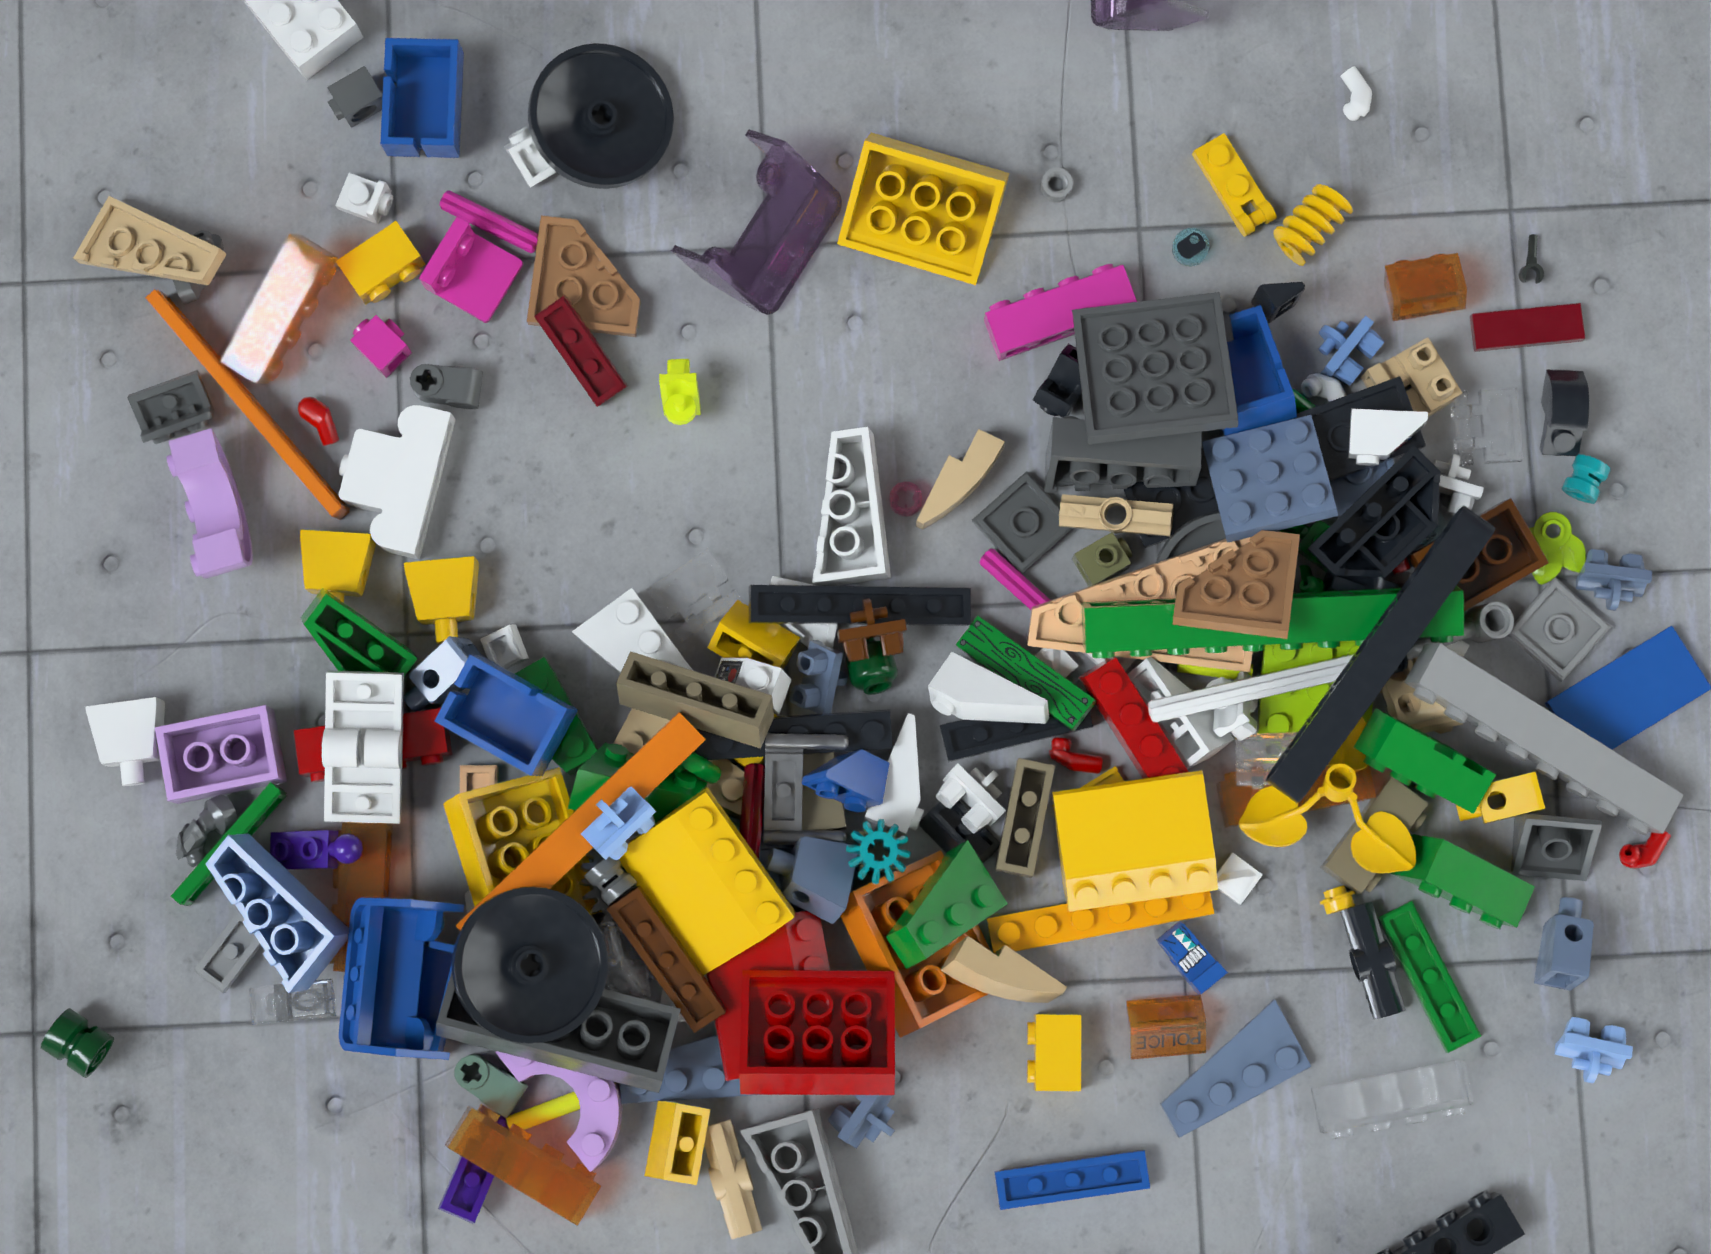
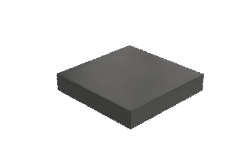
[972,471,1074,574]

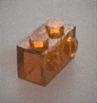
[1384,253,1467,321]

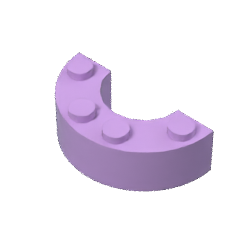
[167,428,253,579]
[496,1051,623,1172]

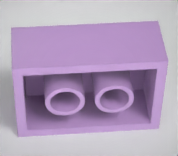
[155,705,287,804]

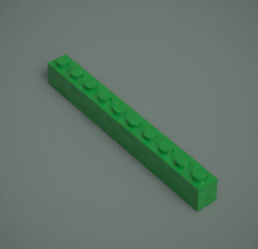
[1082,586,1464,658]

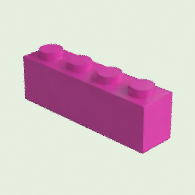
[984,264,1137,361]

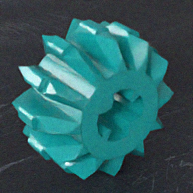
[846,819,911,884]

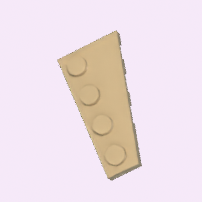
[73,196,226,286]
[613,708,744,819]

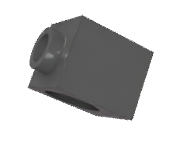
[327,66,383,128]

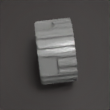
[1040,167,1073,203]

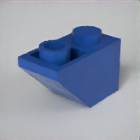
[802,749,890,812]

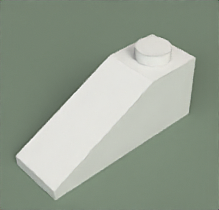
[928,652,1049,724]
[1127,657,1234,769]
[865,713,924,835]

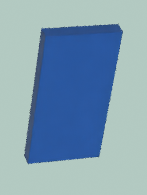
[1545,626,1711,750]

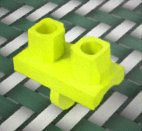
[659,359,701,425]

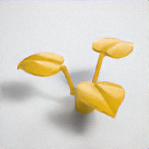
[1238,717,1416,874]

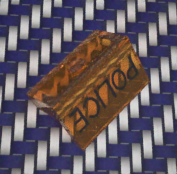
[1126,994,1206,1060]

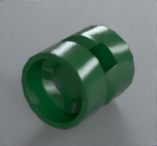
[41,1008,114,1078]

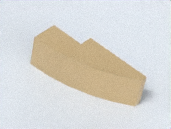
[916,429,1005,530]
[941,936,1067,1003]

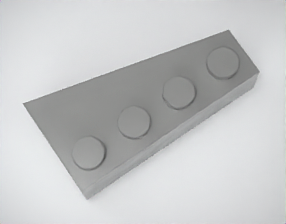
[740,1108,859,1254]

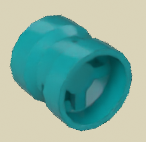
[1561,454,1611,504]

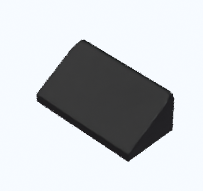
[1251,282,1305,323]
[919,800,1000,863]

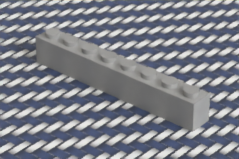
[1404,643,1684,836]

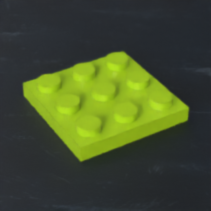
[1256,641,1373,743]

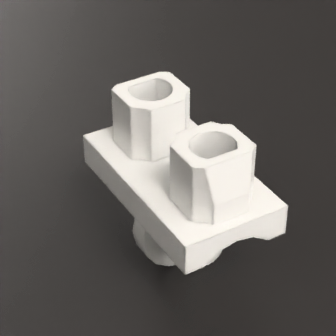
[1434,454,1484,516]
[1206,671,1258,741]
[936,763,1006,834]

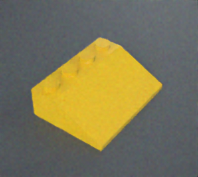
[837,132,1010,285]
[443,767,602,915]
[1052,770,1218,912]
[619,787,795,975]

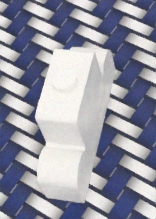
[339,405,456,560]

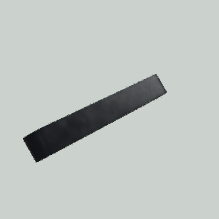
[1266,505,1495,803]

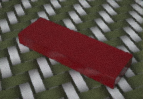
[534,295,628,407]
[1470,303,1585,352]

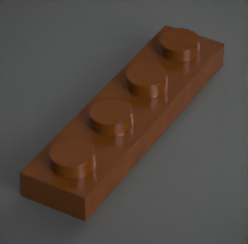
[607,885,727,1033]

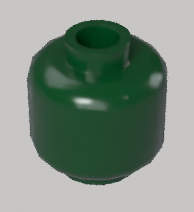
[845,638,898,695]

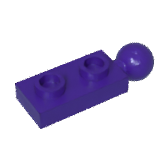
[270,830,363,870]
[438,1112,509,1224]

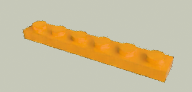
[986,891,1214,953]

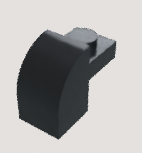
[1033,343,1082,417]
[1540,369,1589,456]

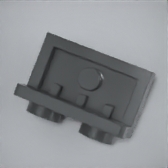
[127,370,214,444]

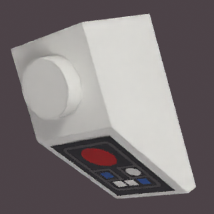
[1348,409,1428,466]
[715,658,791,714]

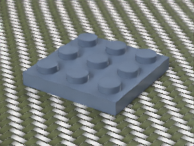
[1202,415,1338,543]

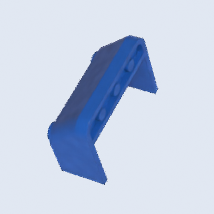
[339,898,464,1060]

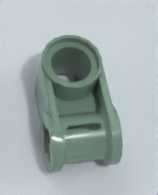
[454,1054,528,1118]

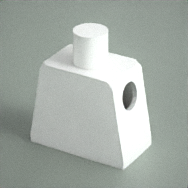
[85,697,165,786]

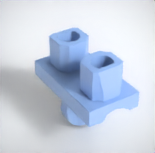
[581,786,656,860]
[1554,1017,1633,1083]

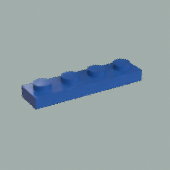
[994,1150,1150,1210]

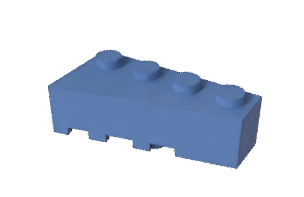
[206,834,349,993]

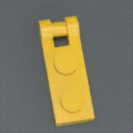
[1192,133,1277,237]

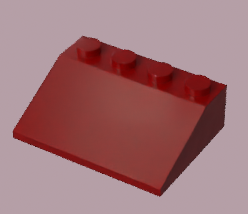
[706,911,830,1081]
[739,970,895,1095]

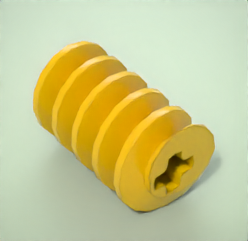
[1273,184,1353,266]

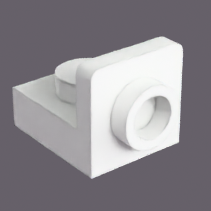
[504,127,556,188]
[335,173,393,224]

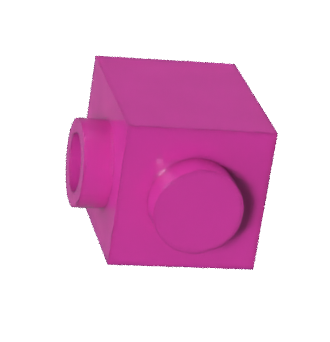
[350,315,412,378]

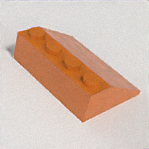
[841,850,991,1038]

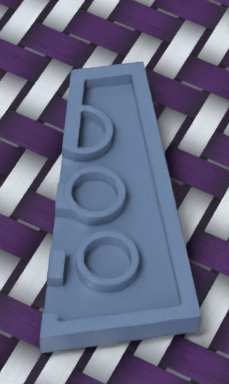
[1160,999,1311,1138]
[620,1035,756,1104]

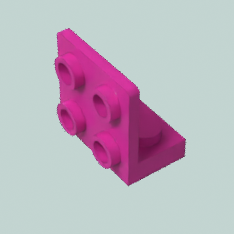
[419,217,523,323]

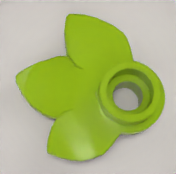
[1529,511,1586,585]

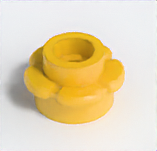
[1320,885,1355,915]

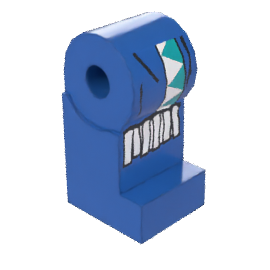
[1156,921,1228,995]

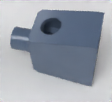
[403,636,484,712]
[765,836,858,924]
[1534,897,1594,991]

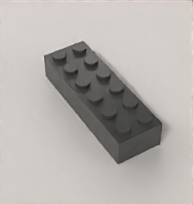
[436,972,681,1093]

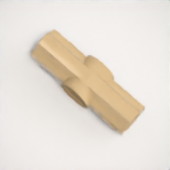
[1059,494,1174,537]
[704,1119,763,1239]

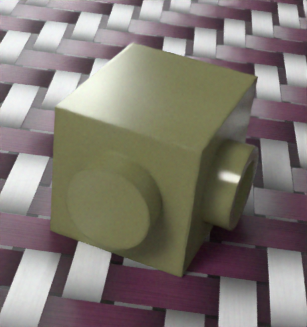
[1072,532,1133,587]

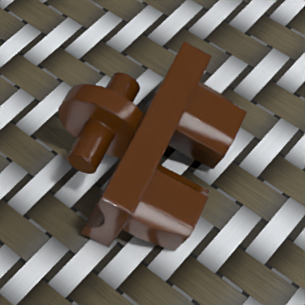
[837,598,907,662]

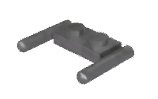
[764,733,849,845]

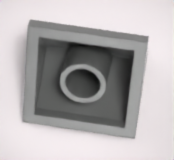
[1511,813,1602,881]

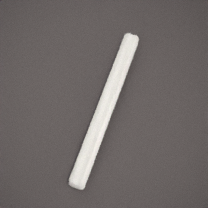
[1148,654,1354,722]

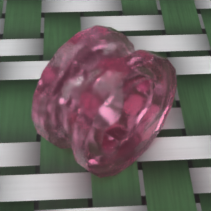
[889,481,922,517]

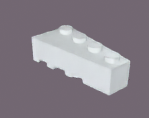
[812,427,891,586]
[572,588,693,673]

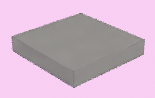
[1507,577,1612,682]

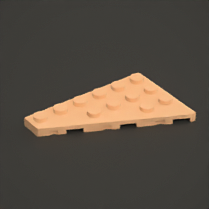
[1027,537,1253,672]

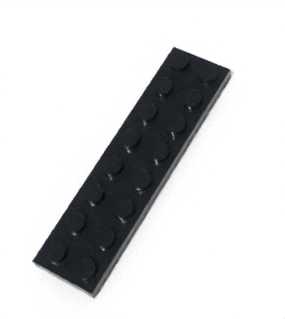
[1124,376,1426,548]

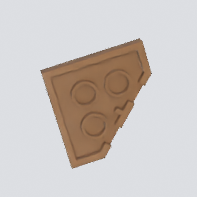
[527,215,641,337]
[1173,530,1300,639]

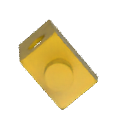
[300,530,376,602]
[404,556,479,644]
[1455,772,1545,824]

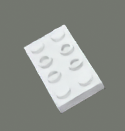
[322,670,404,824]

